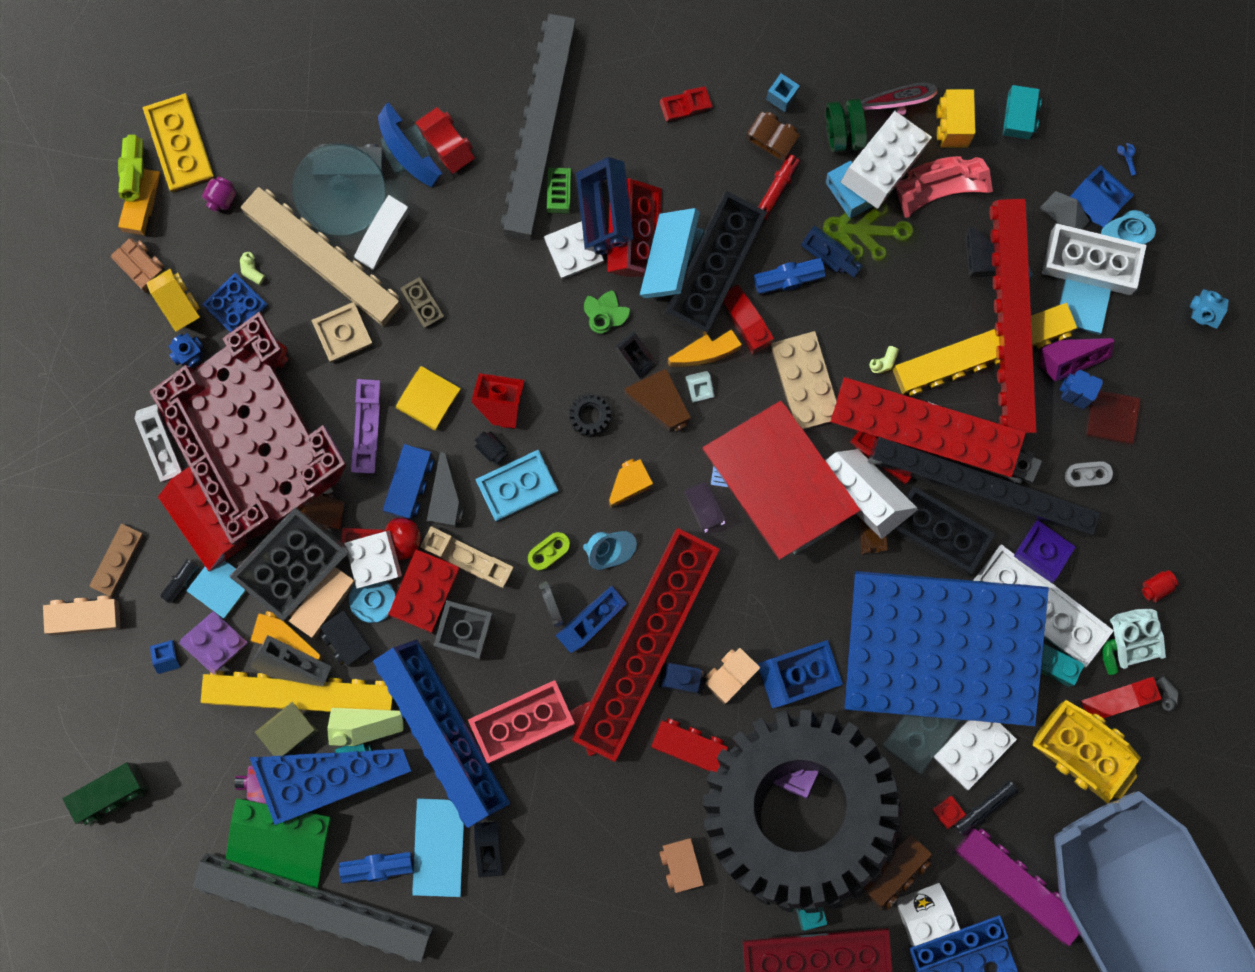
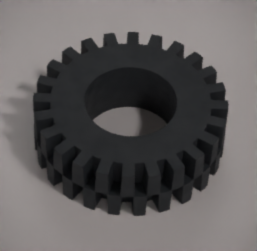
[703,710,902,913]

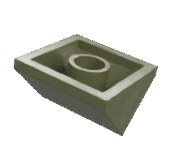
[255,702,320,756]

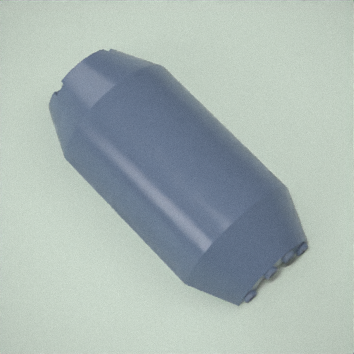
[1054,791,1255,972]

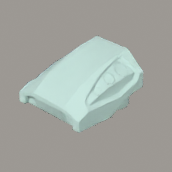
[1110,609,1166,669]

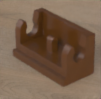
[859,517,888,555]

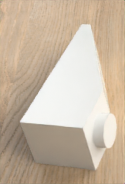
[135,404,182,482]

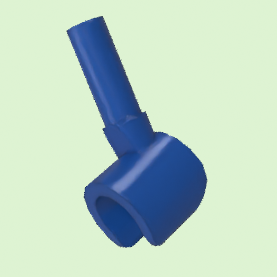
[1117,143,1137,176]

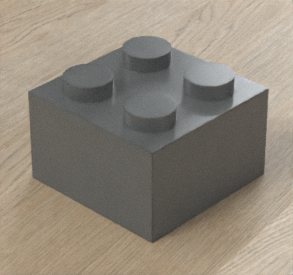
[434,600,493,661]

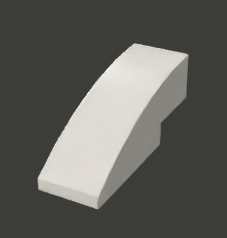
[354,195,410,270]

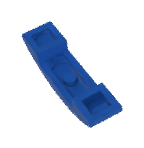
[378,103,442,187]

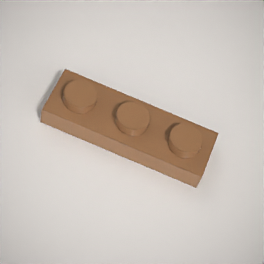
[89,523,144,596]

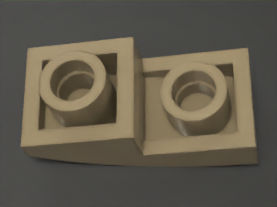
[400,277,443,328]

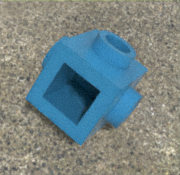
[1190,289,1229,329]

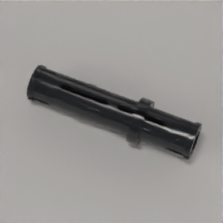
[954,780,1018,837]

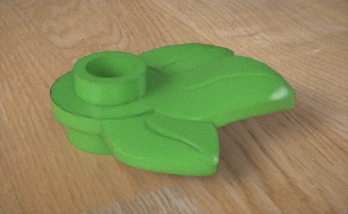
[584,290,630,334]

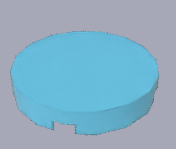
[349,581,396,623]

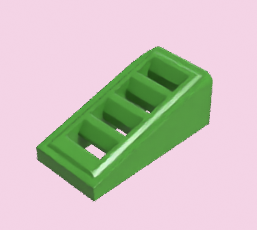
[547,168,571,214]

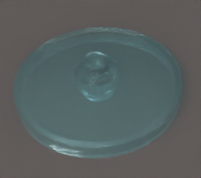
[292,143,385,235]

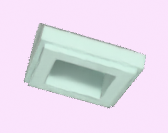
[686,371,715,403]

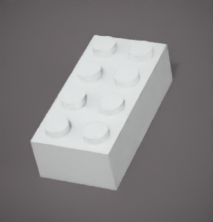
[841,111,932,209]
[1042,224,1146,295]

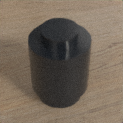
[474,431,509,465]

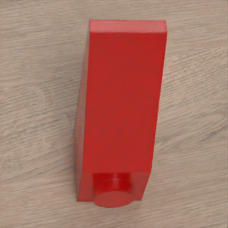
[722,285,774,355]
[1081,677,1161,718]

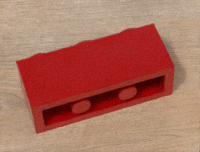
[651,718,728,772]

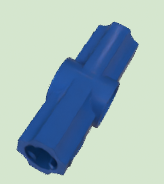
[754,258,826,295]
[339,852,414,884]

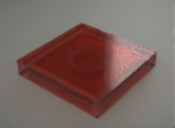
[1086,391,1140,444]

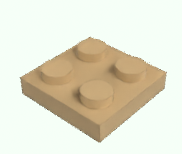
[311,302,373,363]

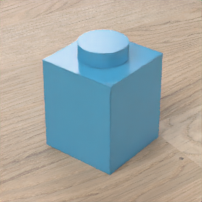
[766,73,800,112]

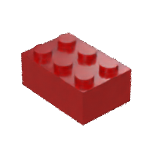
[388,549,461,635]

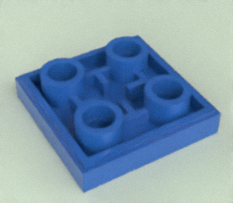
[202,273,268,332]

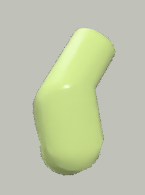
[240,252,265,285]
[869,346,899,374]

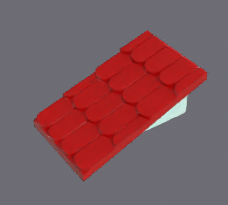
[702,401,861,560]

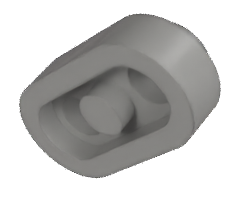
[1065,462,1113,488]

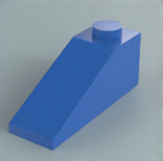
[555,586,627,653]

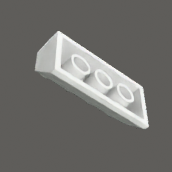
[826,449,918,539]

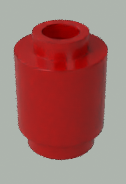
[1142,570,1179,603]

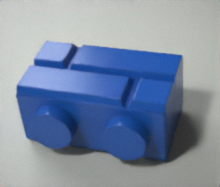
[1059,370,1103,409]

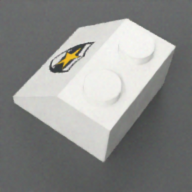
[896,883,960,946]

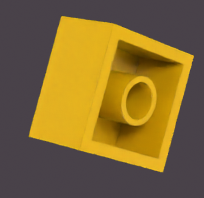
[936,90,975,148]
[146,269,200,332]

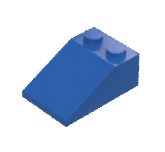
[757,640,843,708]

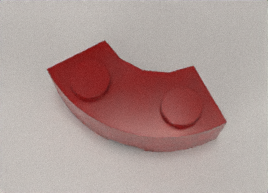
[415,107,475,174]

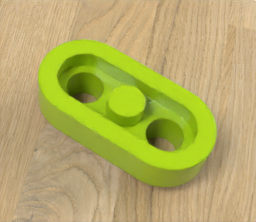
[528,532,570,571]

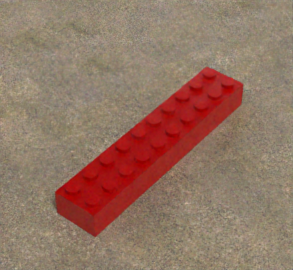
[571,528,719,762]

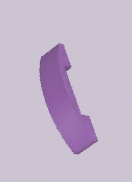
[351,379,380,474]

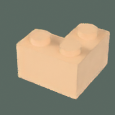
[705,648,760,705]

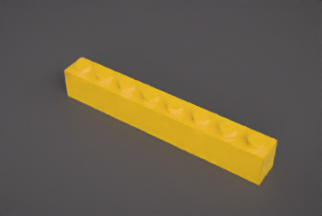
[893,303,1077,396]
[201,671,394,712]

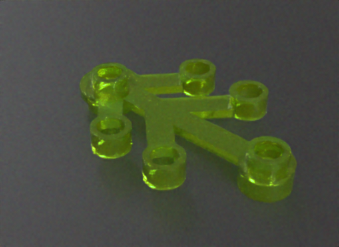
[823,202,913,261]

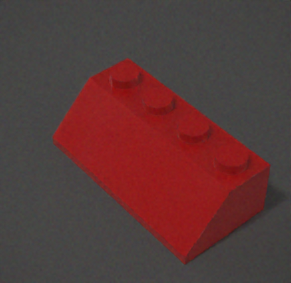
[607,178,662,277]
[158,467,248,572]

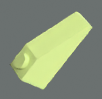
[328,708,404,746]

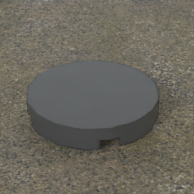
[538,581,564,627]

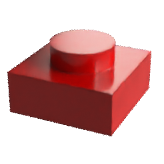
[932,796,966,829]

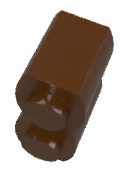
[746,111,800,162]

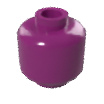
[202,176,236,213]

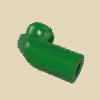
[1102,639,1119,675]

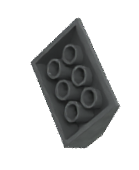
[230,507,348,621]

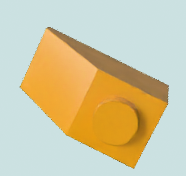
[609,459,653,508]

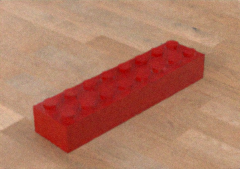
[830,377,1026,477]

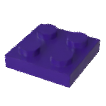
[1014,520,1075,583]

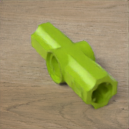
[118,135,144,202]

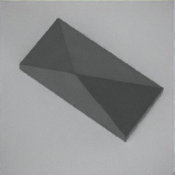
[1040,191,1089,230]

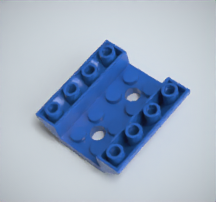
[909,915,1018,972]

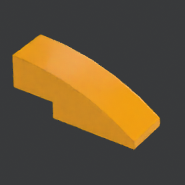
[118,169,160,236]
[668,329,741,367]

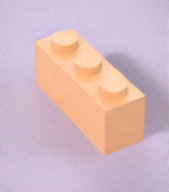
[289,567,355,640]
[43,596,121,636]

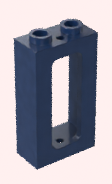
[576,157,633,255]

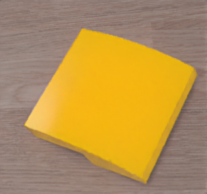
[396,366,461,431]

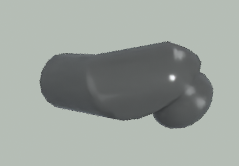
[1156,676,1179,711]

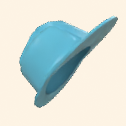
[1101,210,1156,244]
[583,531,637,570]

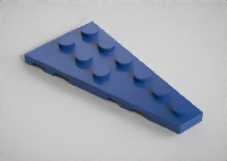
[249,749,411,826]

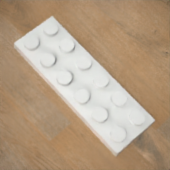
[973,545,1114,668]

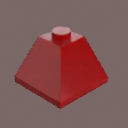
[472,373,524,428]

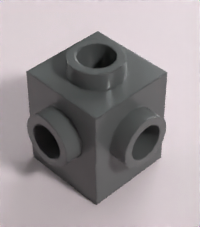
[1008,449,1042,485]

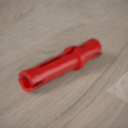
[758,154,801,220]

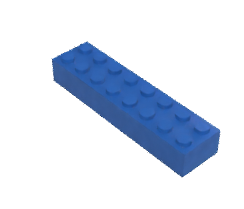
[373,639,511,828]

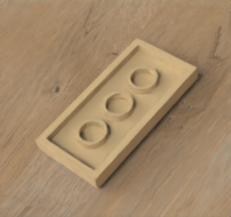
[770,331,836,430]

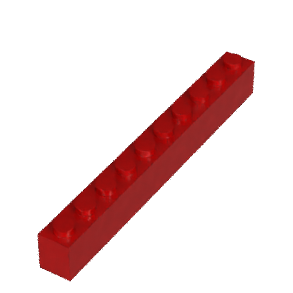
[989,199,1036,433]

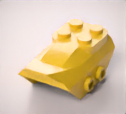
[1033,700,1141,803]

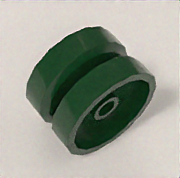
[825,99,866,153]

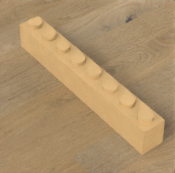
[241,187,401,327]

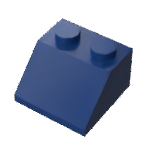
[1070,165,1134,228]

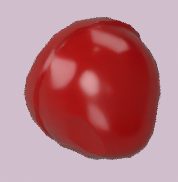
[384,517,421,560]

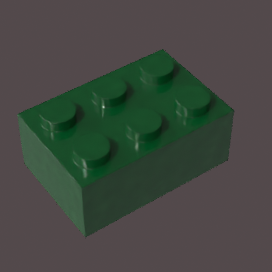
[62,762,149,826]

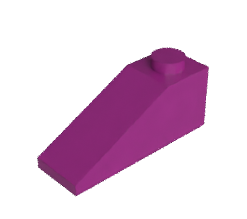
[1039,338,1115,382]

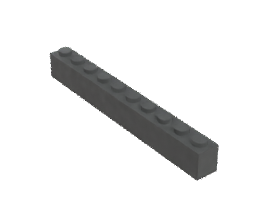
[500,14,575,240]
[193,853,433,962]

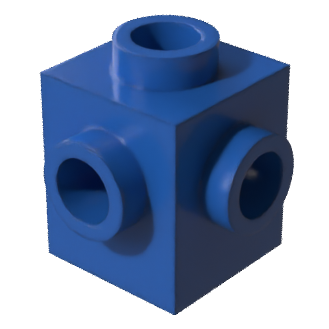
[168,333,205,368]

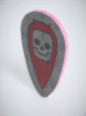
[861,83,937,115]

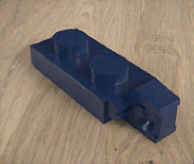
[801,225,863,277]

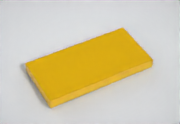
[143,93,215,193]

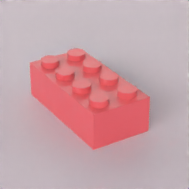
[468,680,575,764]

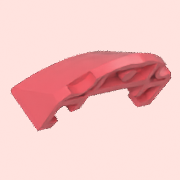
[896,156,993,218]

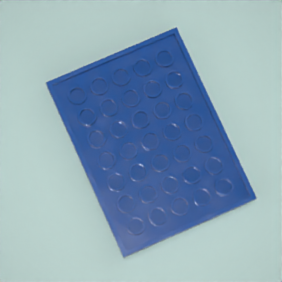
[845,571,1049,726]

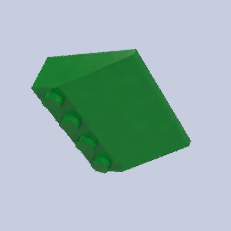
[226,798,333,888]

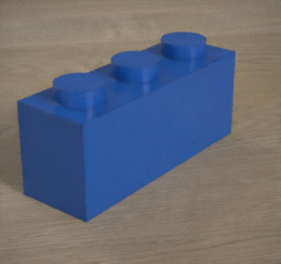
[383,444,435,520]

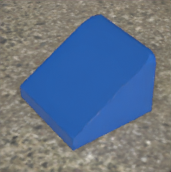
[150,640,180,674]

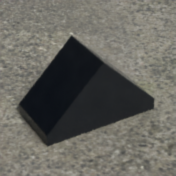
[616,331,657,379]

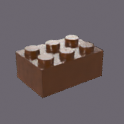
[863,834,932,911]

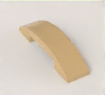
[420,526,514,588]

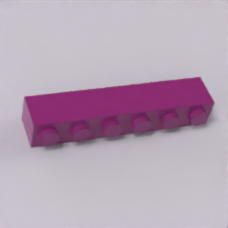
[954,828,1079,946]

